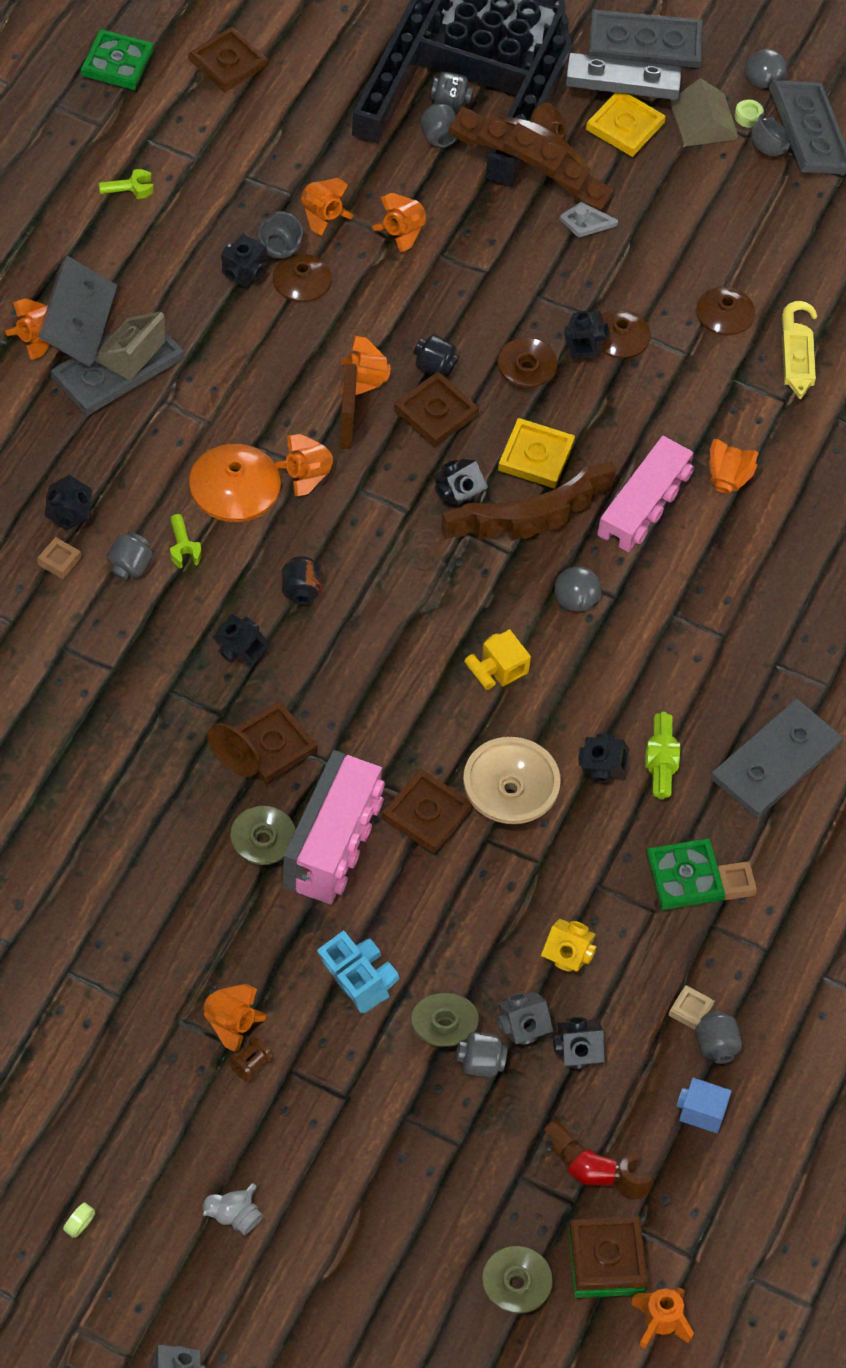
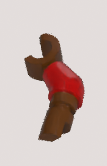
[544,1120,654,1200]

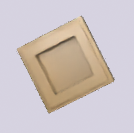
[669,985,715,1030]

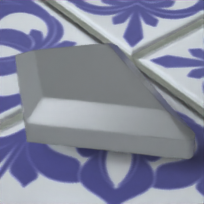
[559,202,618,238]

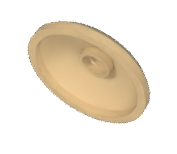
[463,737,560,824]

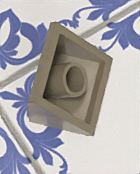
[669,78,738,147]
[95,311,165,381]

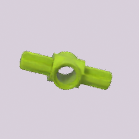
[645,712,680,800]

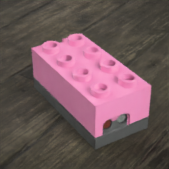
[283,750,385,905]

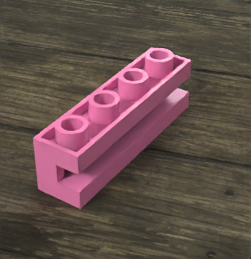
[598,435,694,552]

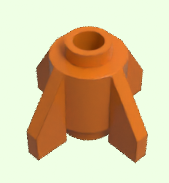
[301,178,354,236]
[372,193,426,252]
[5,298,50,360]
[340,335,391,395]
[275,434,333,496]
[709,439,759,494]
[204,984,267,1052]
[631,1287,694,1349]

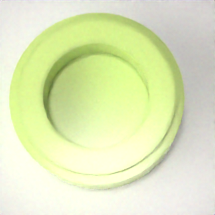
[734,100,764,128]
[63,1202,95,1238]

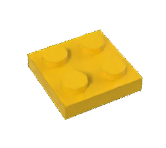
[586,92,666,157]
[498,418,575,489]

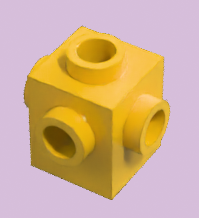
[541,919,597,972]

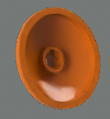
[189,444,281,522]

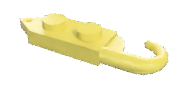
[782,301,817,399]

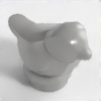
[202,1183,263,1235]

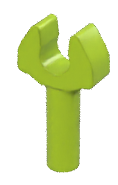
[99,169,154,199]
[170,514,201,569]

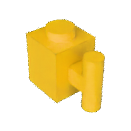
[464,629,531,690]

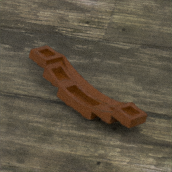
[448,106,613,211]
[441,461,616,541]

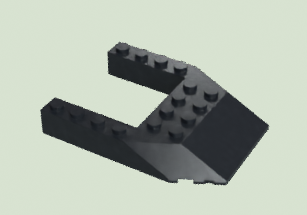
[352,0,572,187]

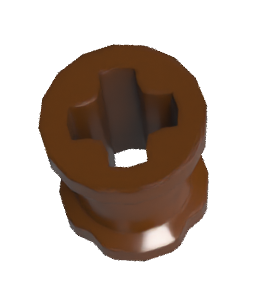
[228,1037,273,1082]

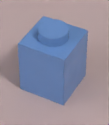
[676,1078,732,1134]

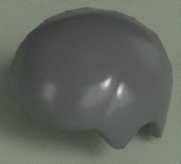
[745,48,788,89]
[751,113,791,156]
[257,211,304,259]
[554,566,602,611]

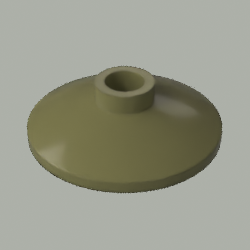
[231,806,296,865]
[411,993,479,1046]
[482,1246,553,1314]

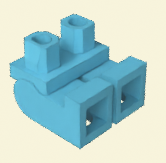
[317,930,400,1013]

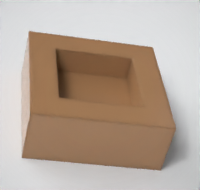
[37,537,81,579]
[718,861,757,900]

